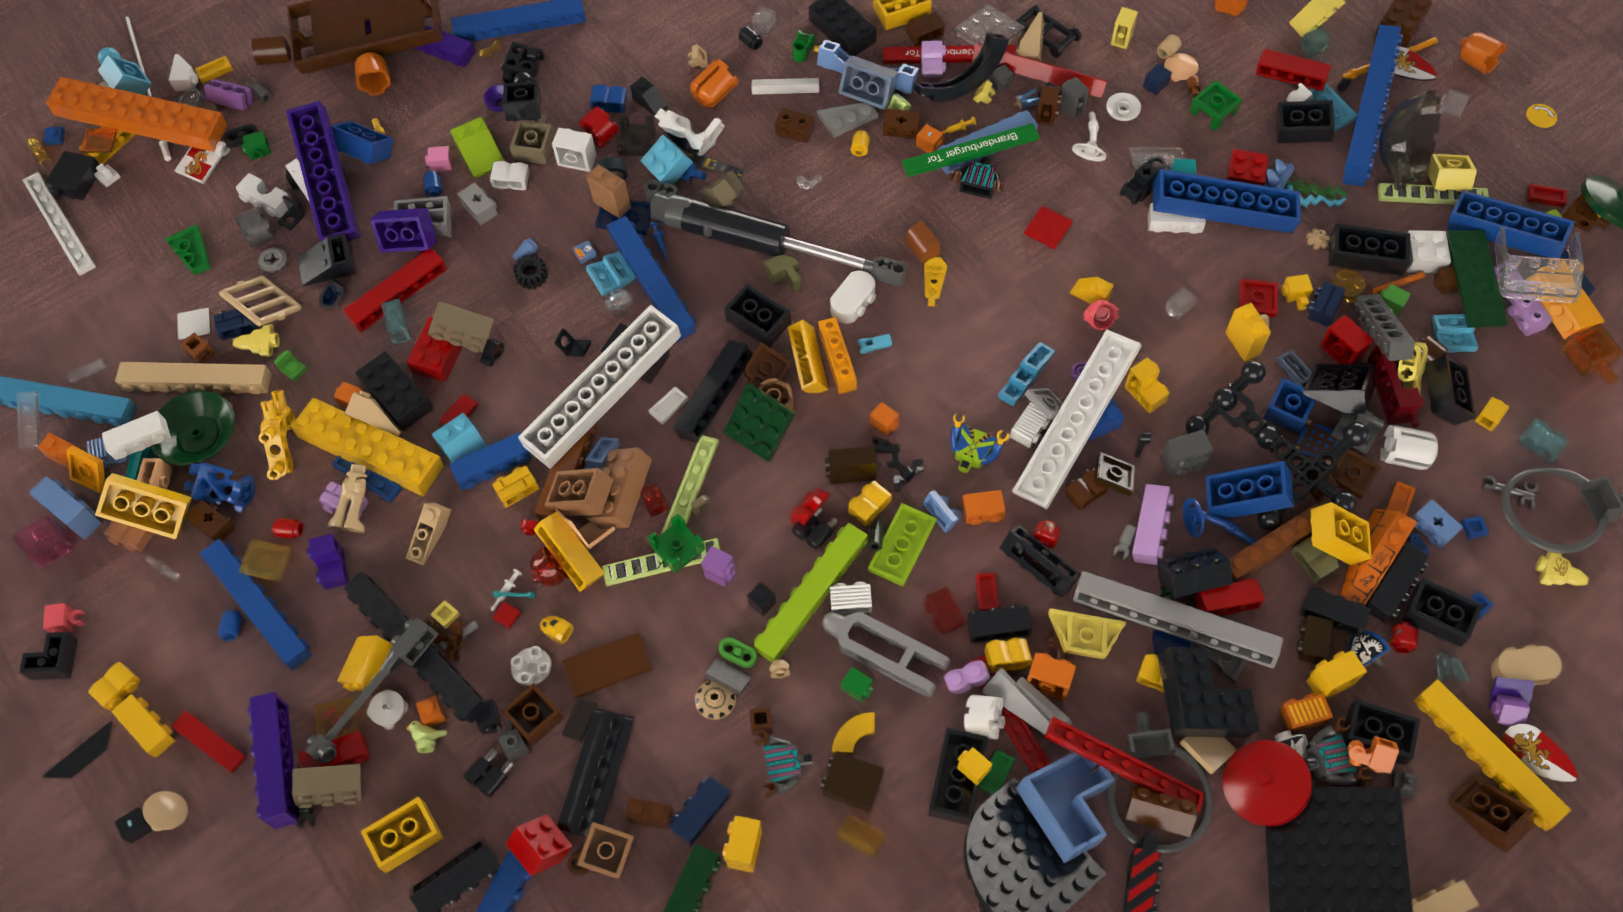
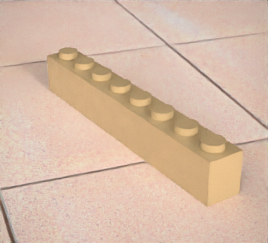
[115,362,272,394]

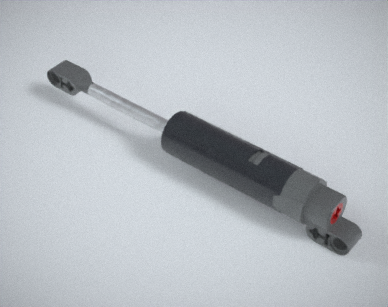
[645,180,907,286]

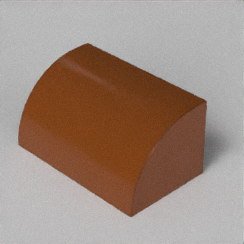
[904,221,940,263]

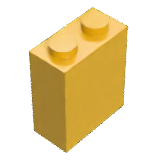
[1225,303,1271,362]
[337,635,392,692]

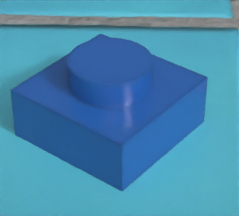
[43,126,65,145]

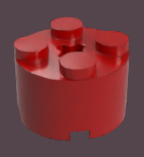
[578,107,619,149]

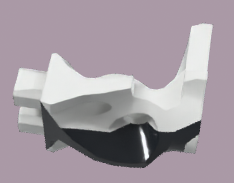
[655,108,725,156]

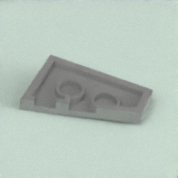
[817,103,878,138]

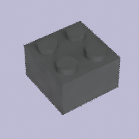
[1160,430,1213,477]

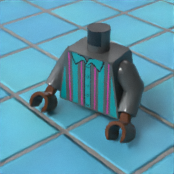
[1303,717,1373,787]
[754,730,813,797]

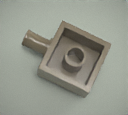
[510,113,555,165]

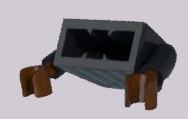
[950,157,1004,199]

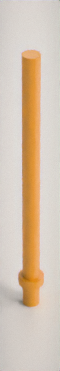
[1341,37,1438,80]

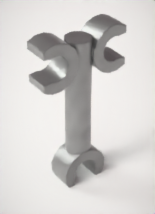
[1482,475,1539,511]

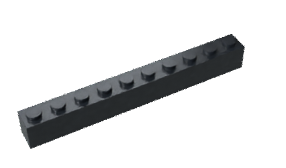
[344,571,489,723]

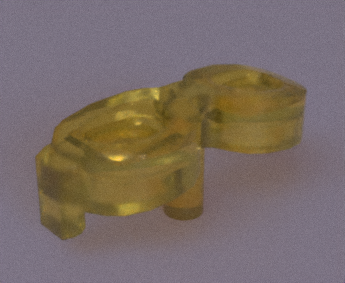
[478,40,501,58]

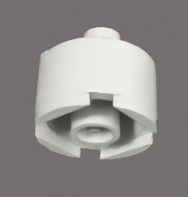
[964,695,1005,739]

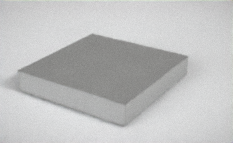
[1024,388,1063,420]

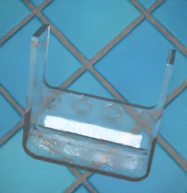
[1494,227,1584,303]

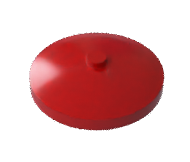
[1222,740,1312,826]

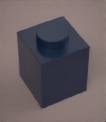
[1143,63,1172,95]

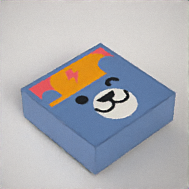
[573,240,597,264]

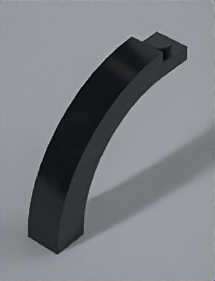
[913,33,1009,102]

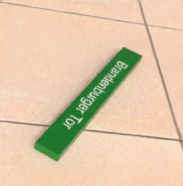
[902,123,1039,178]

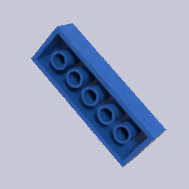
[1447,190,1575,261]

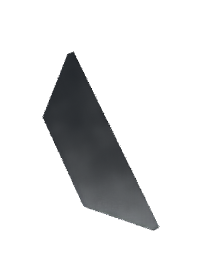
[42,721,112,778]

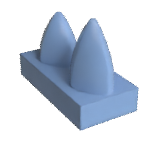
[1264,159,1295,189]
[922,490,963,533]

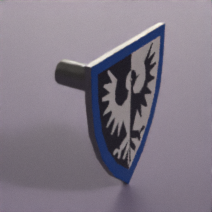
[1348,630,1391,668]

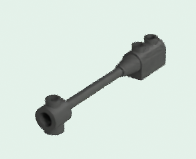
[305,617,439,763]

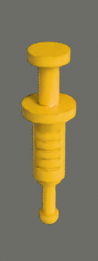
[942,116,976,134]

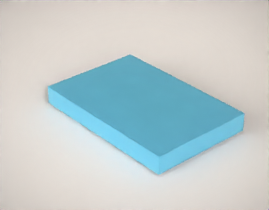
[1309,84,1358,132]

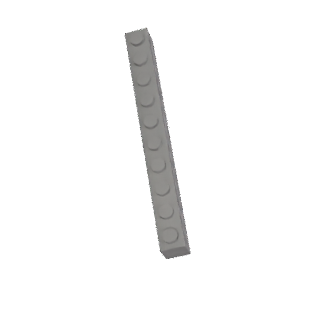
[1073,571,1283,669]

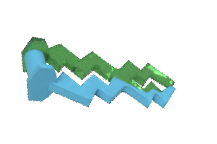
[1284,179,1348,208]

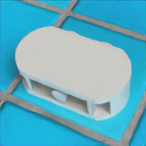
[830,271,876,324]

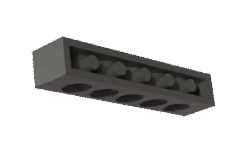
[1353,294,1415,361]

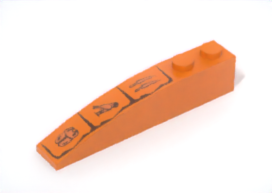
[1340,509,1417,605]

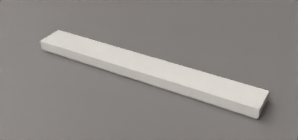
[23,172,96,276]

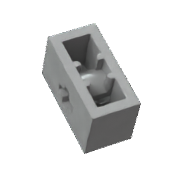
[457,182,498,226]

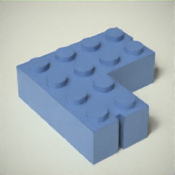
[1016,752,1115,863]

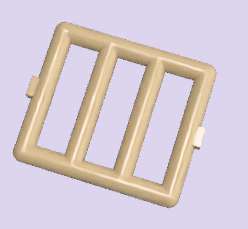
[219,276,302,326]

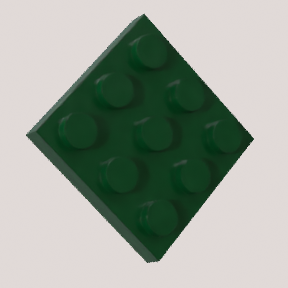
[723,383,796,462]

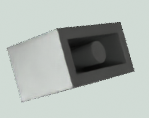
[1059,77,1089,120]

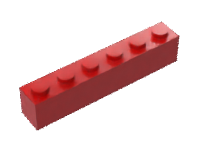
[343,248,447,333]

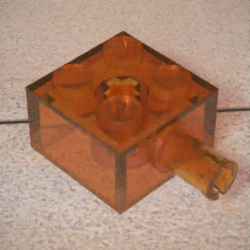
[1560,323,1623,385]

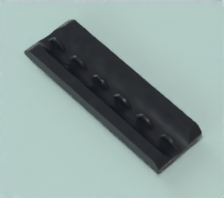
[558,708,636,836]

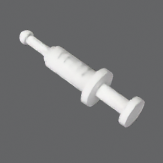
[491,569,522,611]

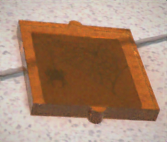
[81,128,117,153]

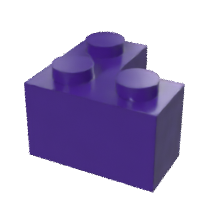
[307,534,349,590]

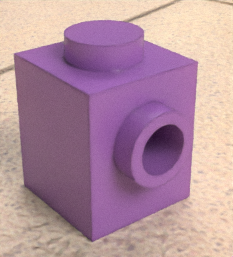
[1491,694,1530,726]

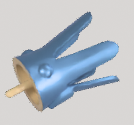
[1014,88,1040,109]

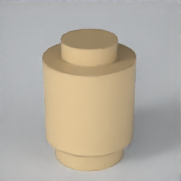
[1157,34,1181,59]

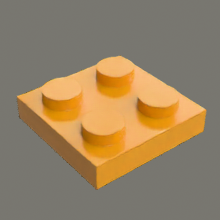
[66,446,105,494]

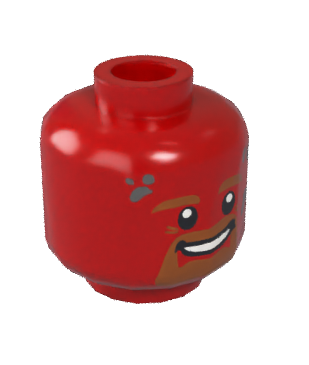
[1032,520,1060,549]
[1389,622,1419,654]

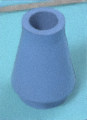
[512,238,538,262]

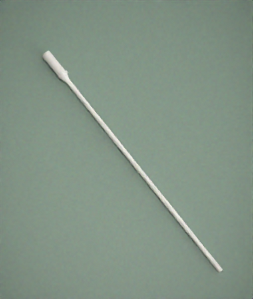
[126,17,172,161]

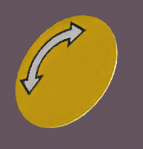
[1526,104,1557,128]

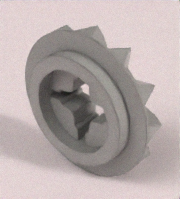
[258,248,288,273]

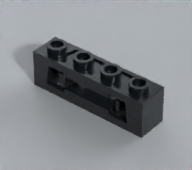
[999,525,1081,598]

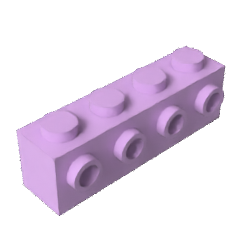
[1494,261,1553,336]
[1132,484,1174,565]

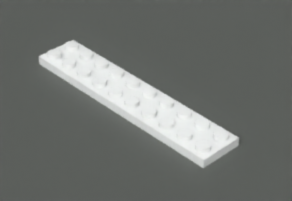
[1012,329,1142,510]

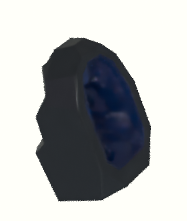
[319,278,347,308]

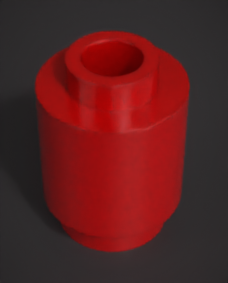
[272,518,304,539]

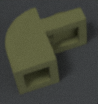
[765,255,802,292]

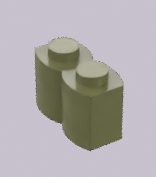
[1291,536,1339,583]

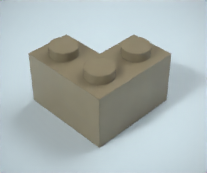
[700,170,744,208]

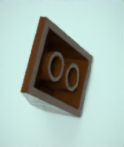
[1448,775,1534,853]

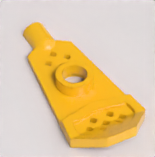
[924,257,948,307]

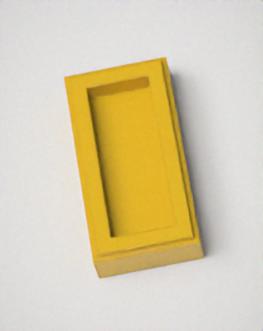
[195,55,233,84]

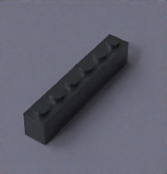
[672,340,753,443]

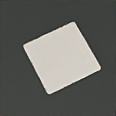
[177,308,210,340]

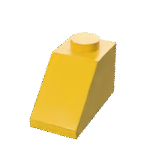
[1070,277,1114,304]

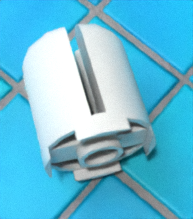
[1380,425,1438,470]

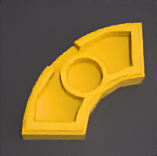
[832,712,875,754]

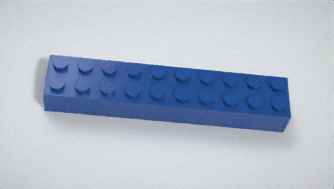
[1342,25,1403,187]

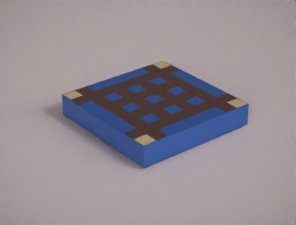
[1295,419,1340,466]

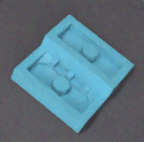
[586,252,636,296]
[1432,314,1479,353]

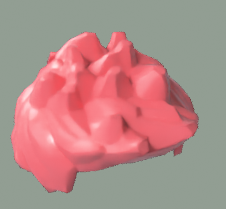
[1083,300,1119,330]

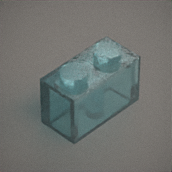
[381,299,411,344]

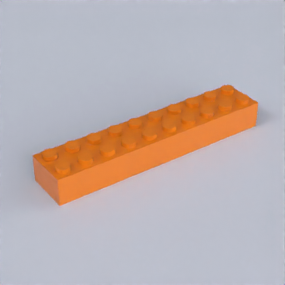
[46,76,227,152]

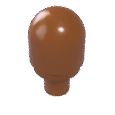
[1187,75,1201,98]

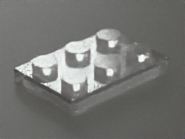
[1128,147,1186,169]

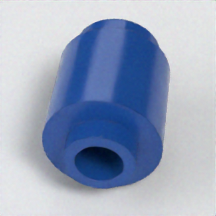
[423,171,443,197]
[217,610,242,641]

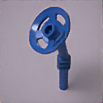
[1183,498,1257,545]

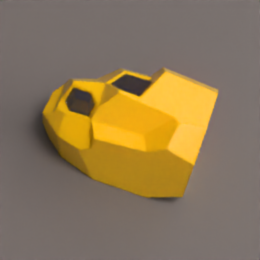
[540,616,574,645]

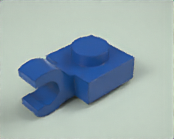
[679,163,707,182]

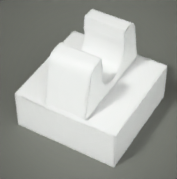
[94,163,120,187]

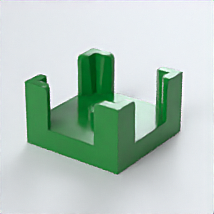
[1190,80,1242,131]
[647,513,705,574]

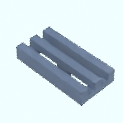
[1276,349,1312,386]

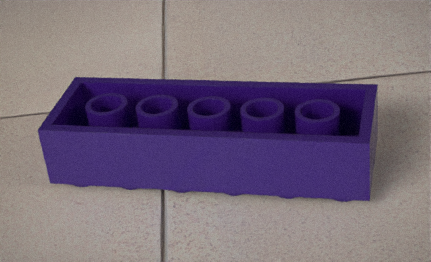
[247,692,299,829]

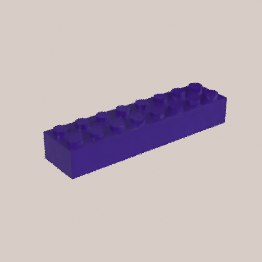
[286,101,361,242]

